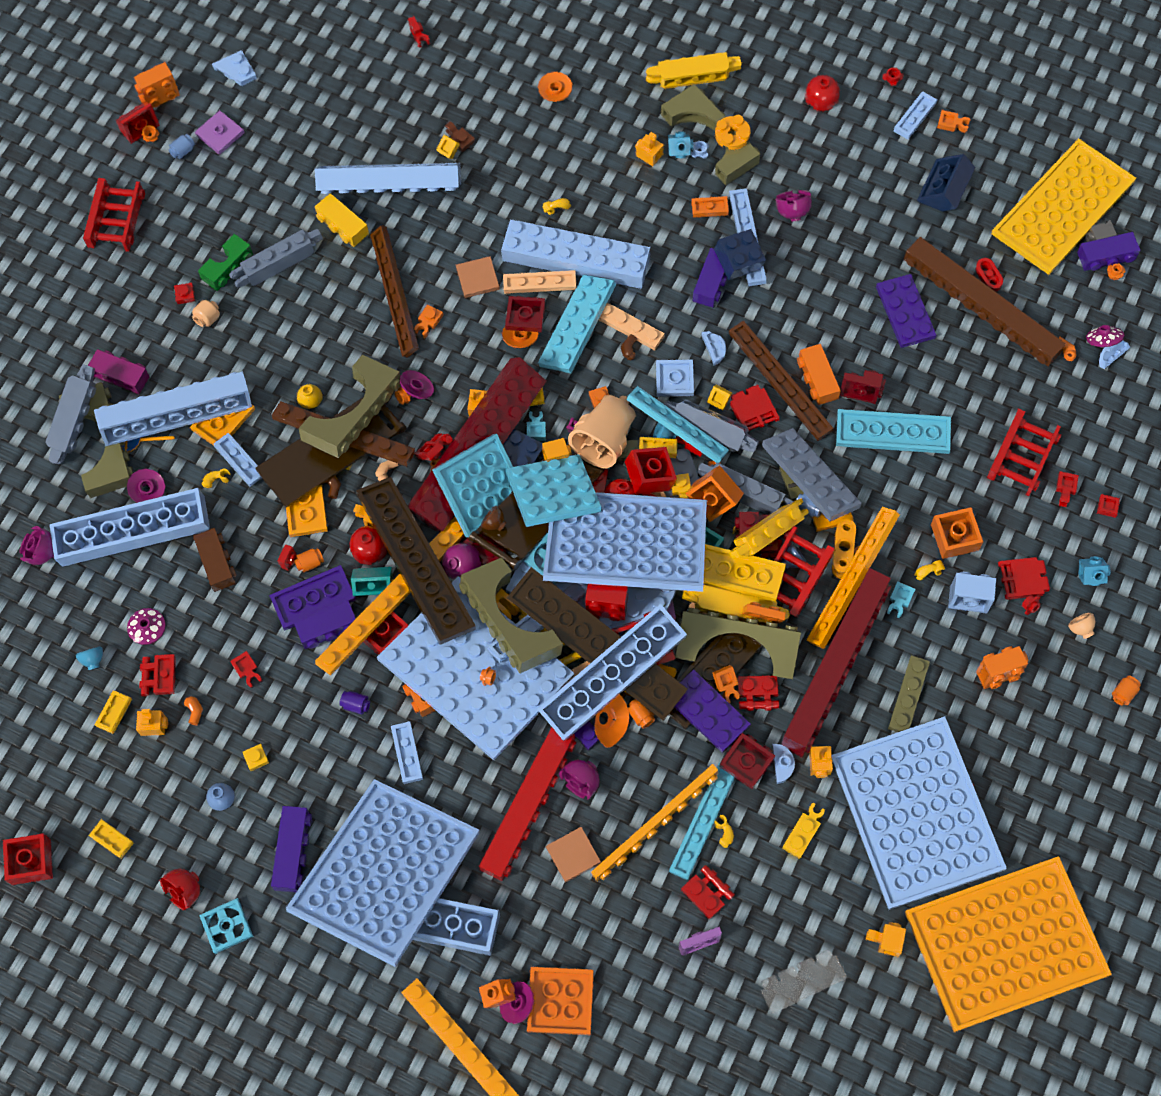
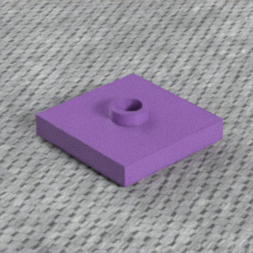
[195,110,244,155]
[679,927,722,956]

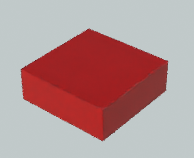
[1097,494,1120,518]

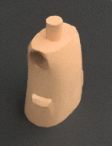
[568,395,636,468]

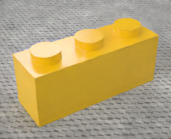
[315,193,369,247]

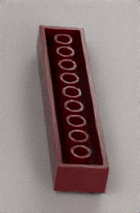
[407,357,547,531]
[781,568,892,758]

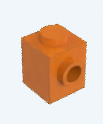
[479,979,516,1008]

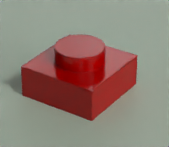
[174,282,195,304]
[277,544,296,571]

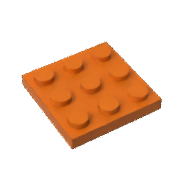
[527,967,594,1035]

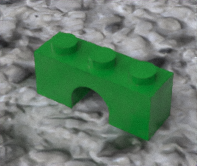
[198,234,253,291]

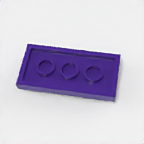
[876,274,936,348]
[269,565,356,631]
[675,670,751,753]

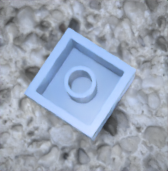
[948,572,996,613]

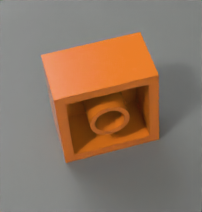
[685,465,744,522]
[931,507,983,559]

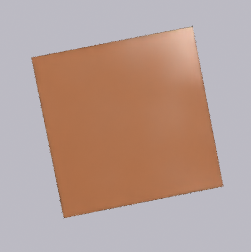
[456,256,500,298]
[546,827,601,883]

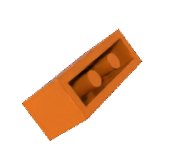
[797,344,841,405]

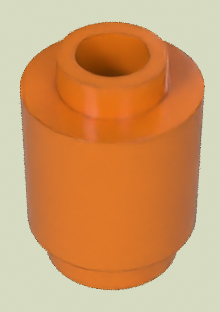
[294,548,324,573]
[1112,676,1141,705]
[628,699,655,729]

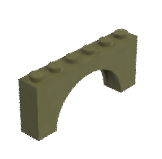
[661,84,760,185]
[299,355,401,458]
[59,382,134,499]
[459,557,563,673]
[675,607,801,679]

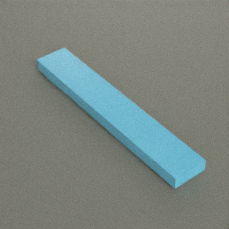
[626,386,729,463]
[669,763,735,881]

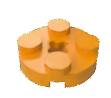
[715,115,751,150]

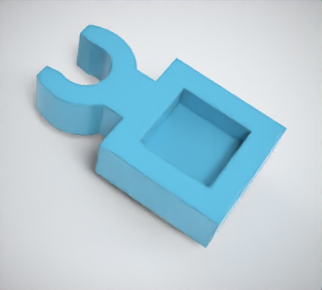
[527,411,546,441]
[887,581,915,618]

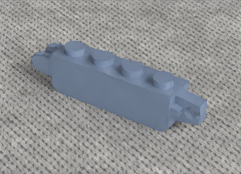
[229,229,323,288]
[46,364,96,465]
[663,400,759,452]
[697,463,794,515]

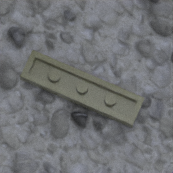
[888,655,930,732]

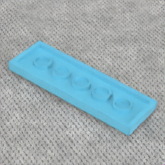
[538,275,616,373]
[836,409,951,454]

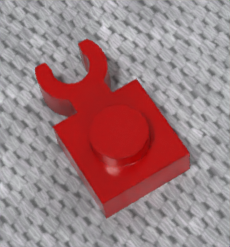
[230,651,262,688]

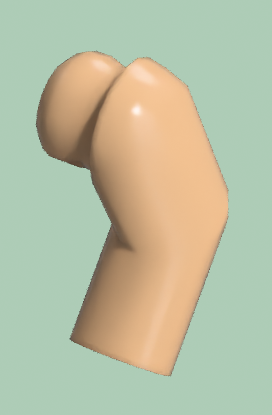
[375,460,398,481]

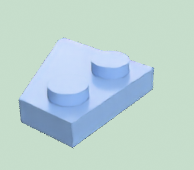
[212,50,257,86]

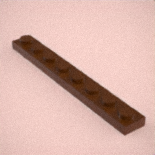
[371,225,419,358]
[729,321,834,441]
[272,401,415,467]

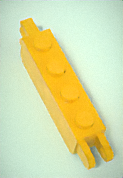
[646,52,741,89]
[729,498,809,559]
[682,584,790,625]

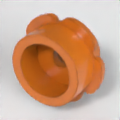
[142,125,159,142]
[1107,263,1125,280]
[395,387,411,405]
[480,666,496,686]

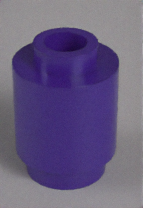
[339,691,370,715]

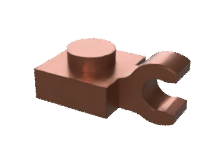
[445,121,475,152]

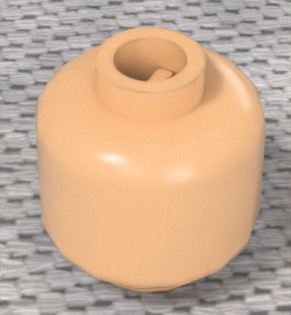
[192,300,220,327]

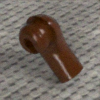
[621,334,637,361]
[326,475,341,499]

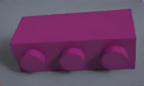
[88,349,150,395]

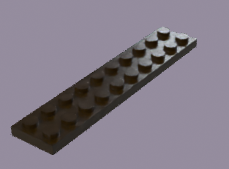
[356,477,476,645]
[507,567,688,721]

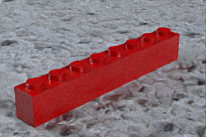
[479,728,577,881]

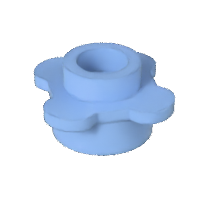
[691,141,709,158]

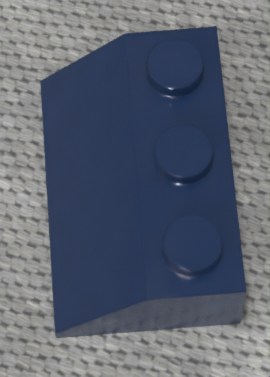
[917,154,975,211]

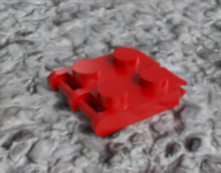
[730,384,780,430]
[998,557,1050,600]

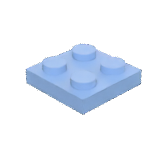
[656,360,694,397]

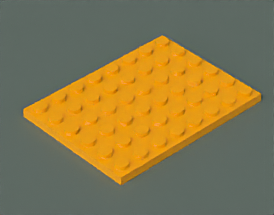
[905,856,1112,1032]

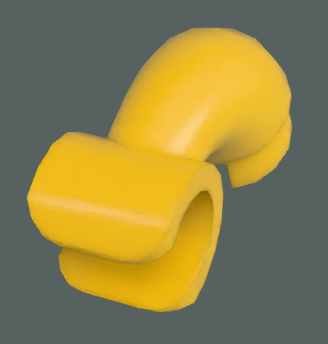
[543,198,571,215]
[202,469,231,488]
[914,560,945,580]
[714,815,734,848]

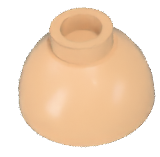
[1068,613,1095,639]

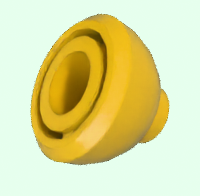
[297,384,323,409]

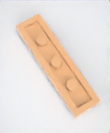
[503,270,576,294]
[599,303,665,351]

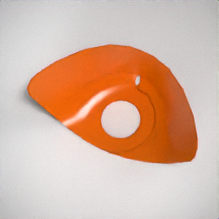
[595,694,629,748]

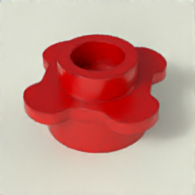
[882,67,903,86]
[1022,595,1040,615]

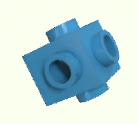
[668,132,694,158]
[1079,556,1110,586]

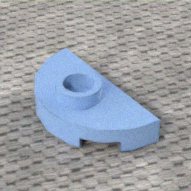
[701,331,726,366]
[1099,340,1130,369]
[772,744,795,784]

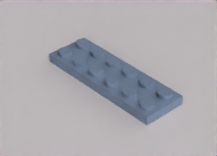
[762,428,861,522]

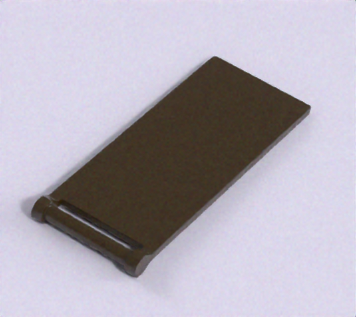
[255,397,407,507]
[468,443,605,570]

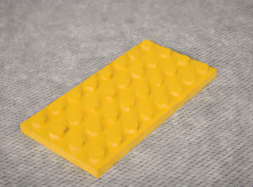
[991,138,1136,275]

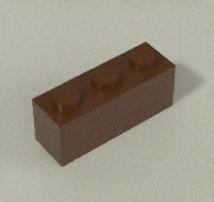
[193,528,237,592]

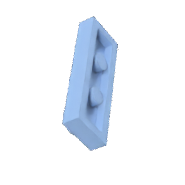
[894,91,937,139]
[214,433,262,487]
[391,721,423,784]

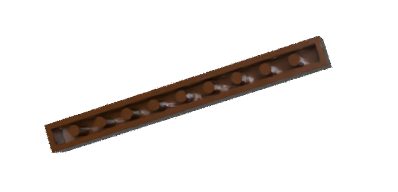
[904,237,1066,367]

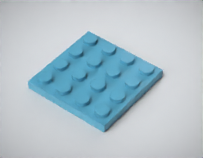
[432,434,513,537]
[506,454,601,527]

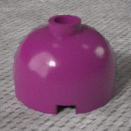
[776,190,812,221]
[20,526,54,565]
[442,543,482,580]
[559,760,600,799]

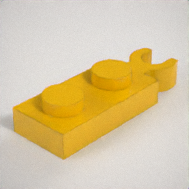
[782,803,825,859]

